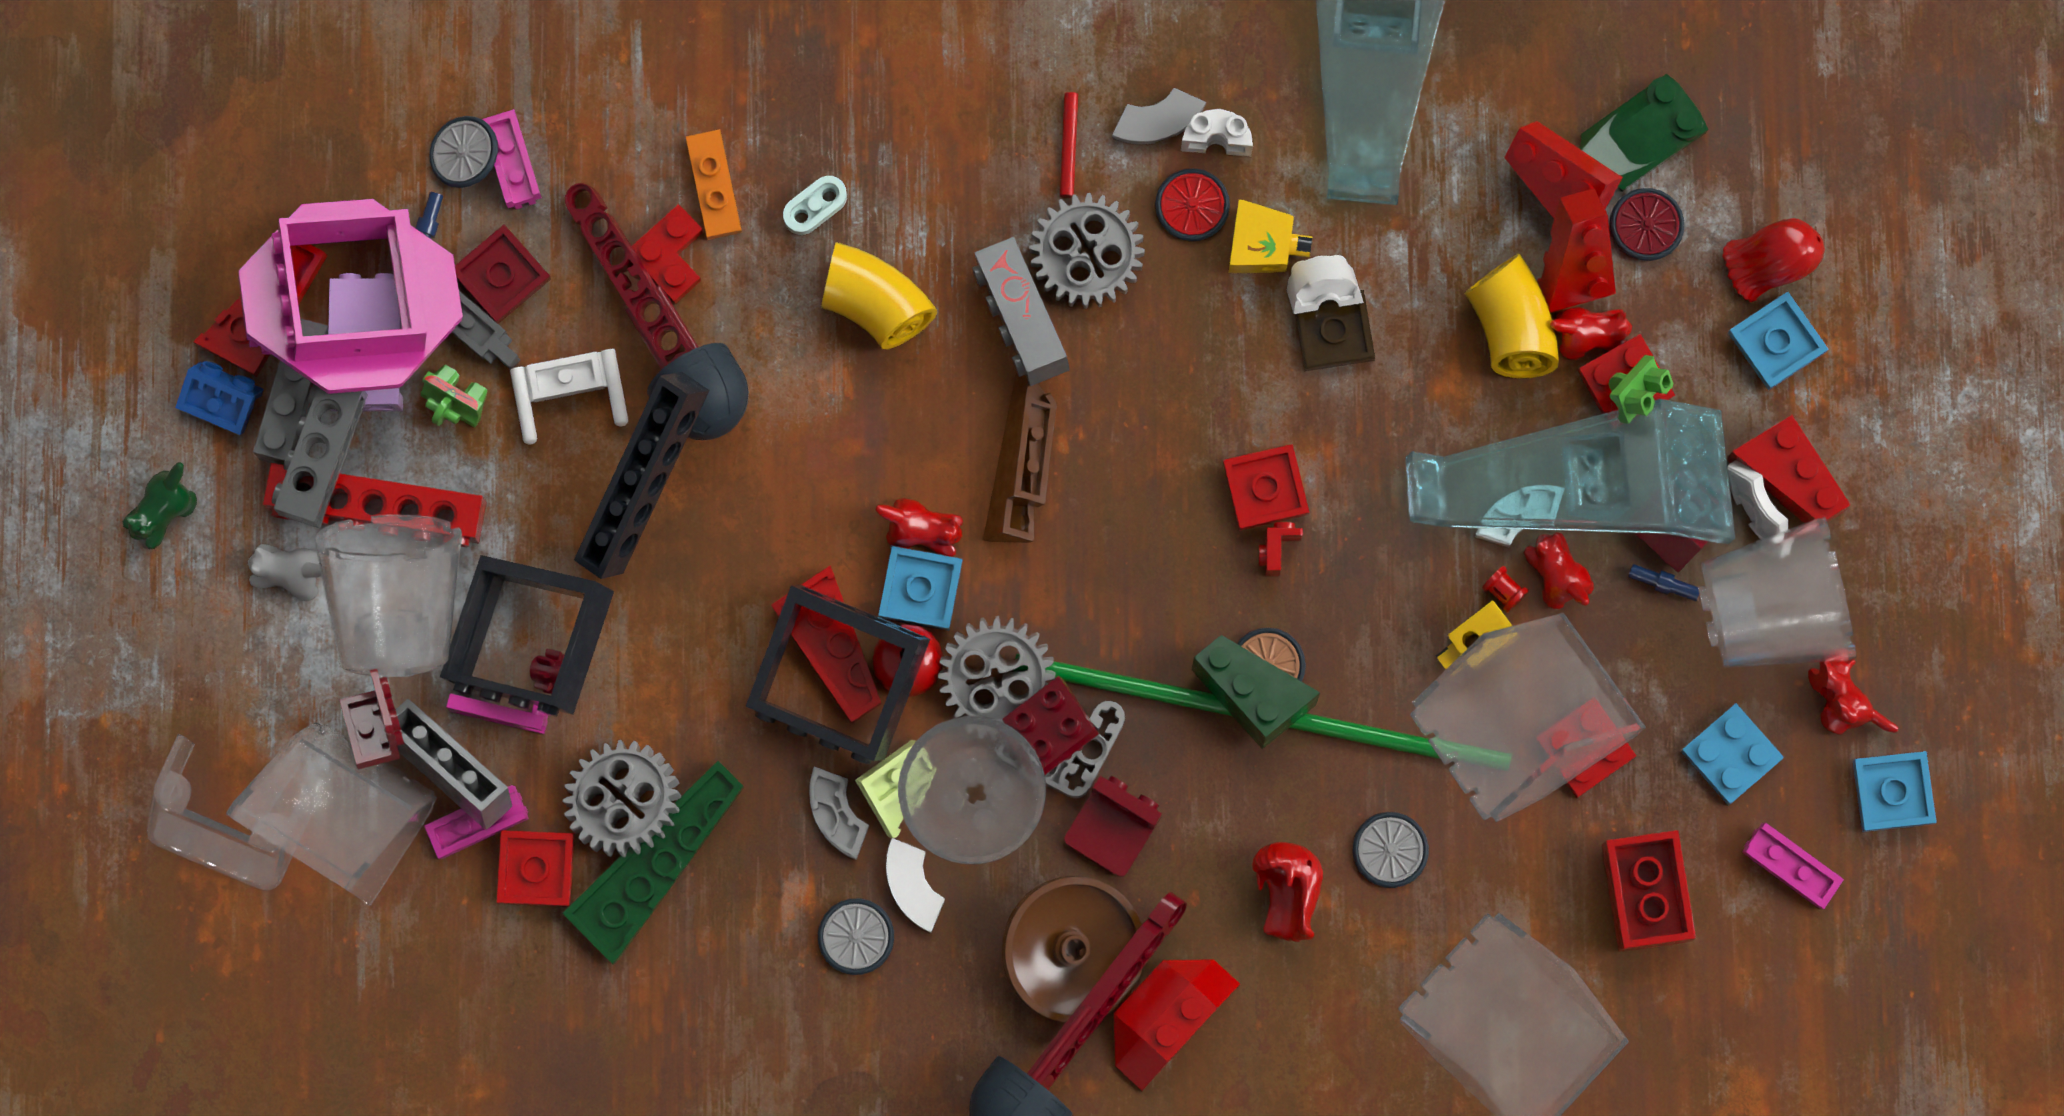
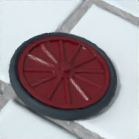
[1610,188,1685,261]

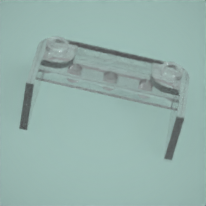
[147,734,319,891]

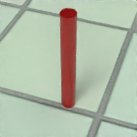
[1060,92,1078,198]

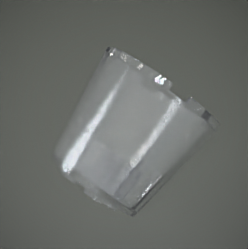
[315,515,462,677]
[1698,517,1857,668]
[898,716,1046,864]

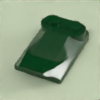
[1579,74,1709,192]

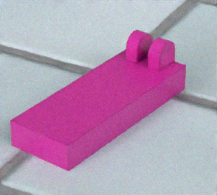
[482,109,542,210]
[446,693,548,734]
[424,785,529,859]
[1742,823,1844,909]

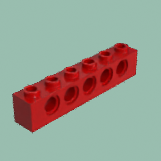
[263,463,487,547]

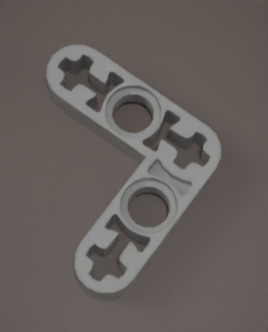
[995,701,1125,798]

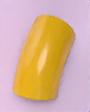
[821,242,937,349]
[1465,254,1559,378]

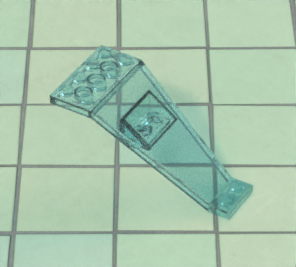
[1316,0,1445,205]
[1405,399,1735,544]

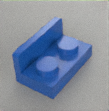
[175,361,264,435]

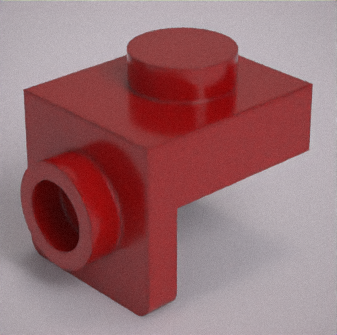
[1258,522,1303,576]

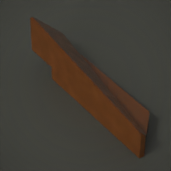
[983,373,1057,543]

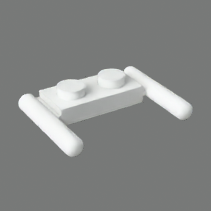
[510,349,628,445]

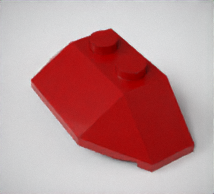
[1114,959,1240,1091]

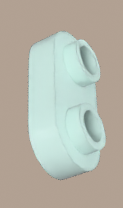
[783,176,847,235]

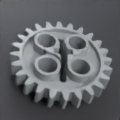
[1030,193,1145,309]
[938,616,1056,734]
[563,740,681,857]

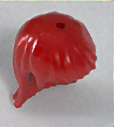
[1722,218,1825,303]
[1252,842,1323,942]

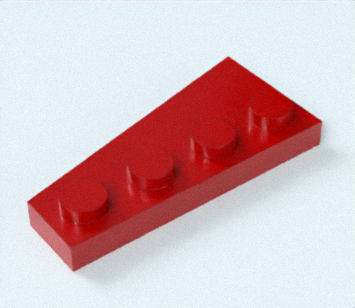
[193,244,328,377]
[771,565,881,724]

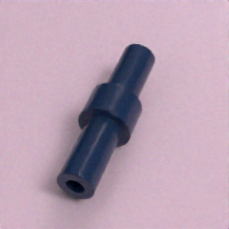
[415,192,443,239]
[1628,564,1701,601]

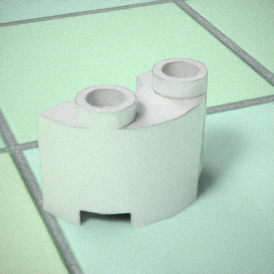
[1181,109,1253,157]
[1287,255,1364,314]

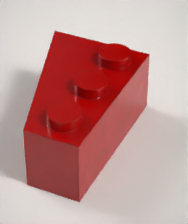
[1726,415,1851,531]

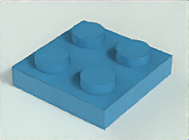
[1728,292,1829,391]
[878,546,963,631]
[1681,703,1784,806]
[1853,751,1937,832]

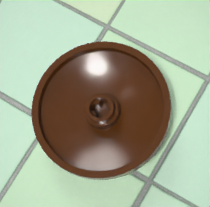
[1002,876,1143,1022]

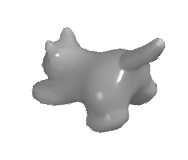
[248,544,327,601]

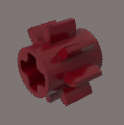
[530,648,565,694]

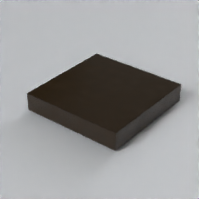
[1295,290,1375,371]

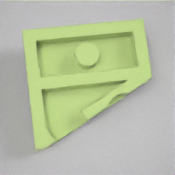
[855,740,934,838]

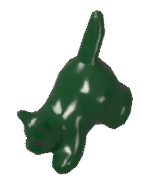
[122,462,197,549]

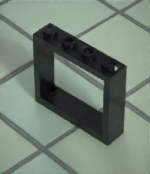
[440,555,614,717]
[746,585,930,764]

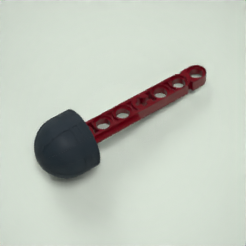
[565,183,749,441]
[969,892,1187,1116]

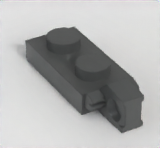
[452,291,521,369]

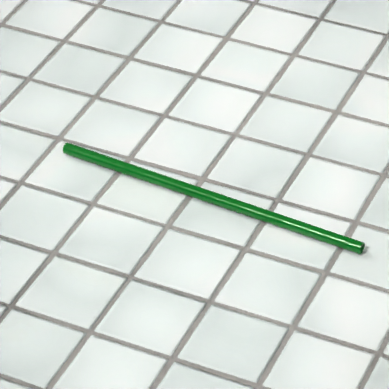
[1013,653,1511,773]

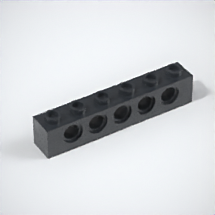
[574,372,710,579]

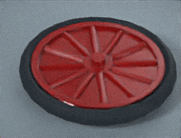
[1155,168,1230,241]

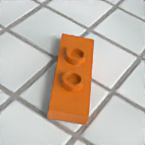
[686,129,742,240]

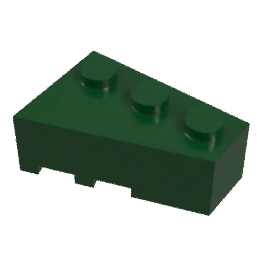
[1191,635,1320,749]

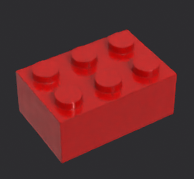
[1601,830,1696,952]

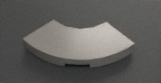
[1112,88,1206,144]
[809,767,869,860]

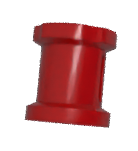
[1482,565,1529,613]

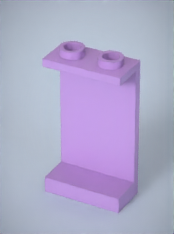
[328,273,403,411]

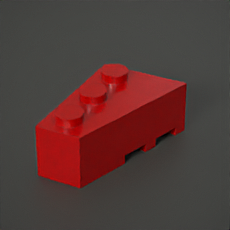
[1504,121,1623,218]
[1537,188,1616,313]

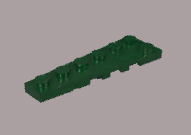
[562,761,744,965]

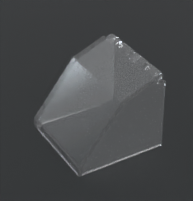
[1410,613,1646,822]
[226,722,437,906]
[1398,913,1629,1116]

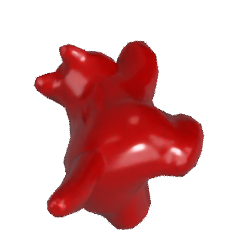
[1550,307,1632,360]
[875,498,964,557]
[1523,532,1594,609]
[1808,658,1899,735]

